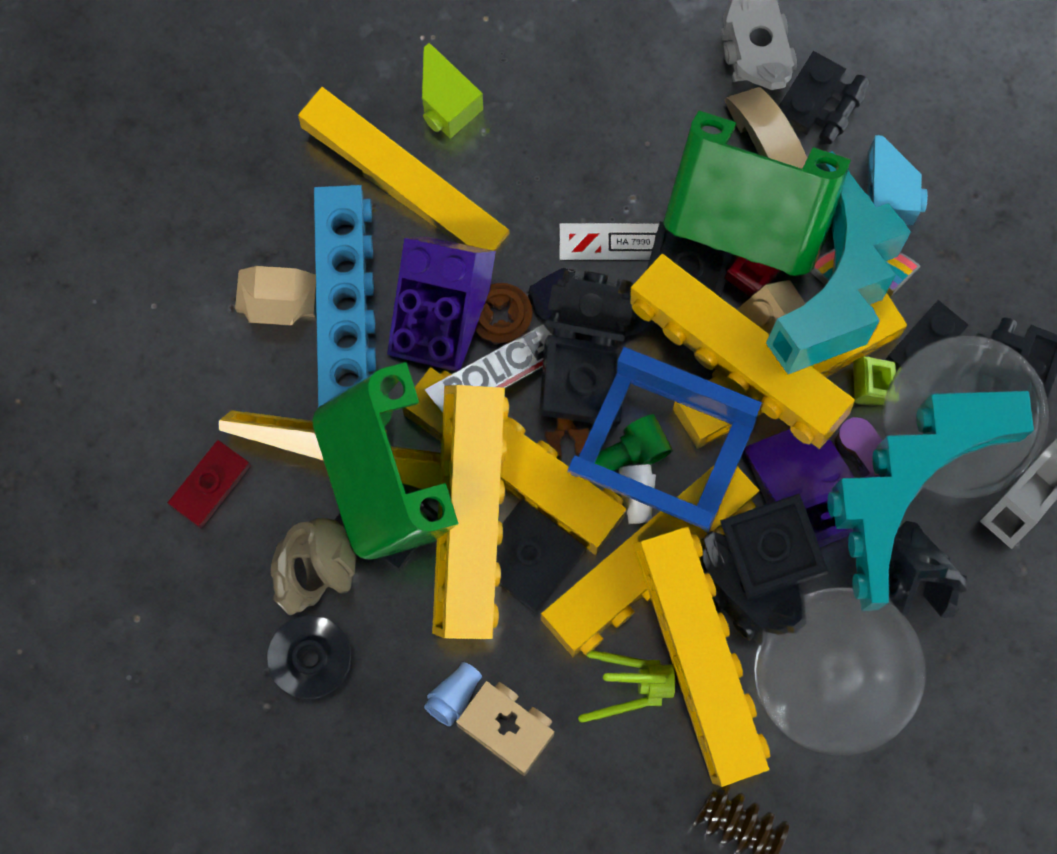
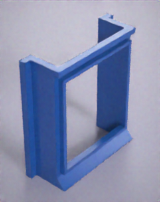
[568,347,762,533]

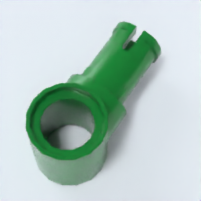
[595,414,673,471]

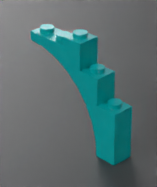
[766,151,911,374]
[828,391,1034,611]

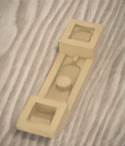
[725,87,807,169]

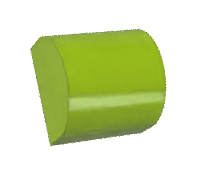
[853,356,897,406]

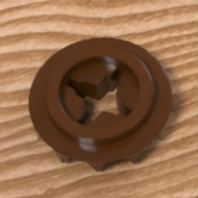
[475,283,532,345]

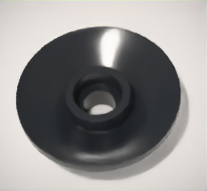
[267,615,351,699]

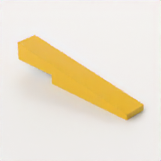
[298,87,510,251]
[219,410,441,489]

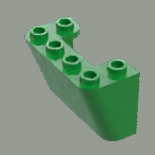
[663,110,851,276]
[312,362,459,560]

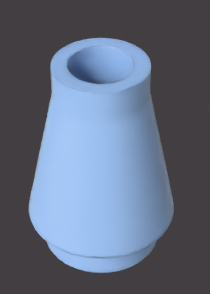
[424,662,482,726]

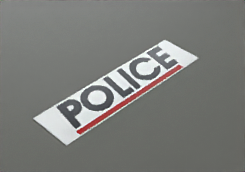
[425,325,552,412]

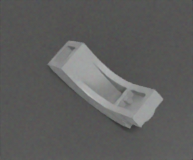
[980,437,1057,549]

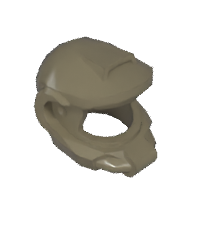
[271,518,357,615]

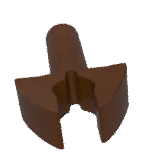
[544,418,589,461]

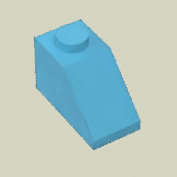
[867,135,928,225]

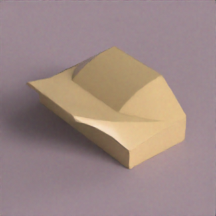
[235,266,316,325]

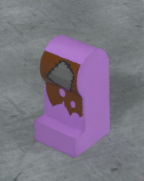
[835,417,883,478]

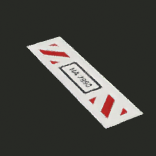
[560,223,659,260]

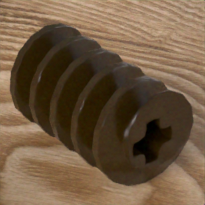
[692,785,790,854]

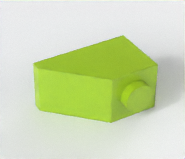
[422,43,483,139]

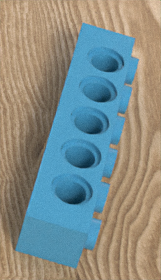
[314,185,376,408]

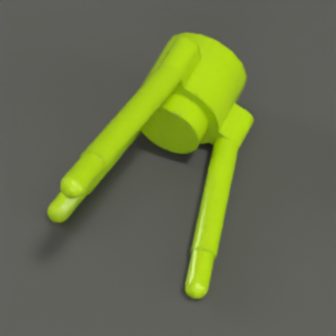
[578,650,675,723]

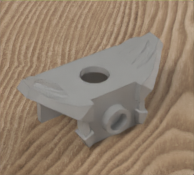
[721,0,797,90]

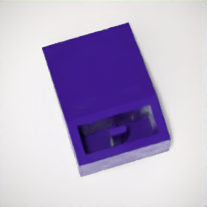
[387,236,496,372]
[744,429,855,547]

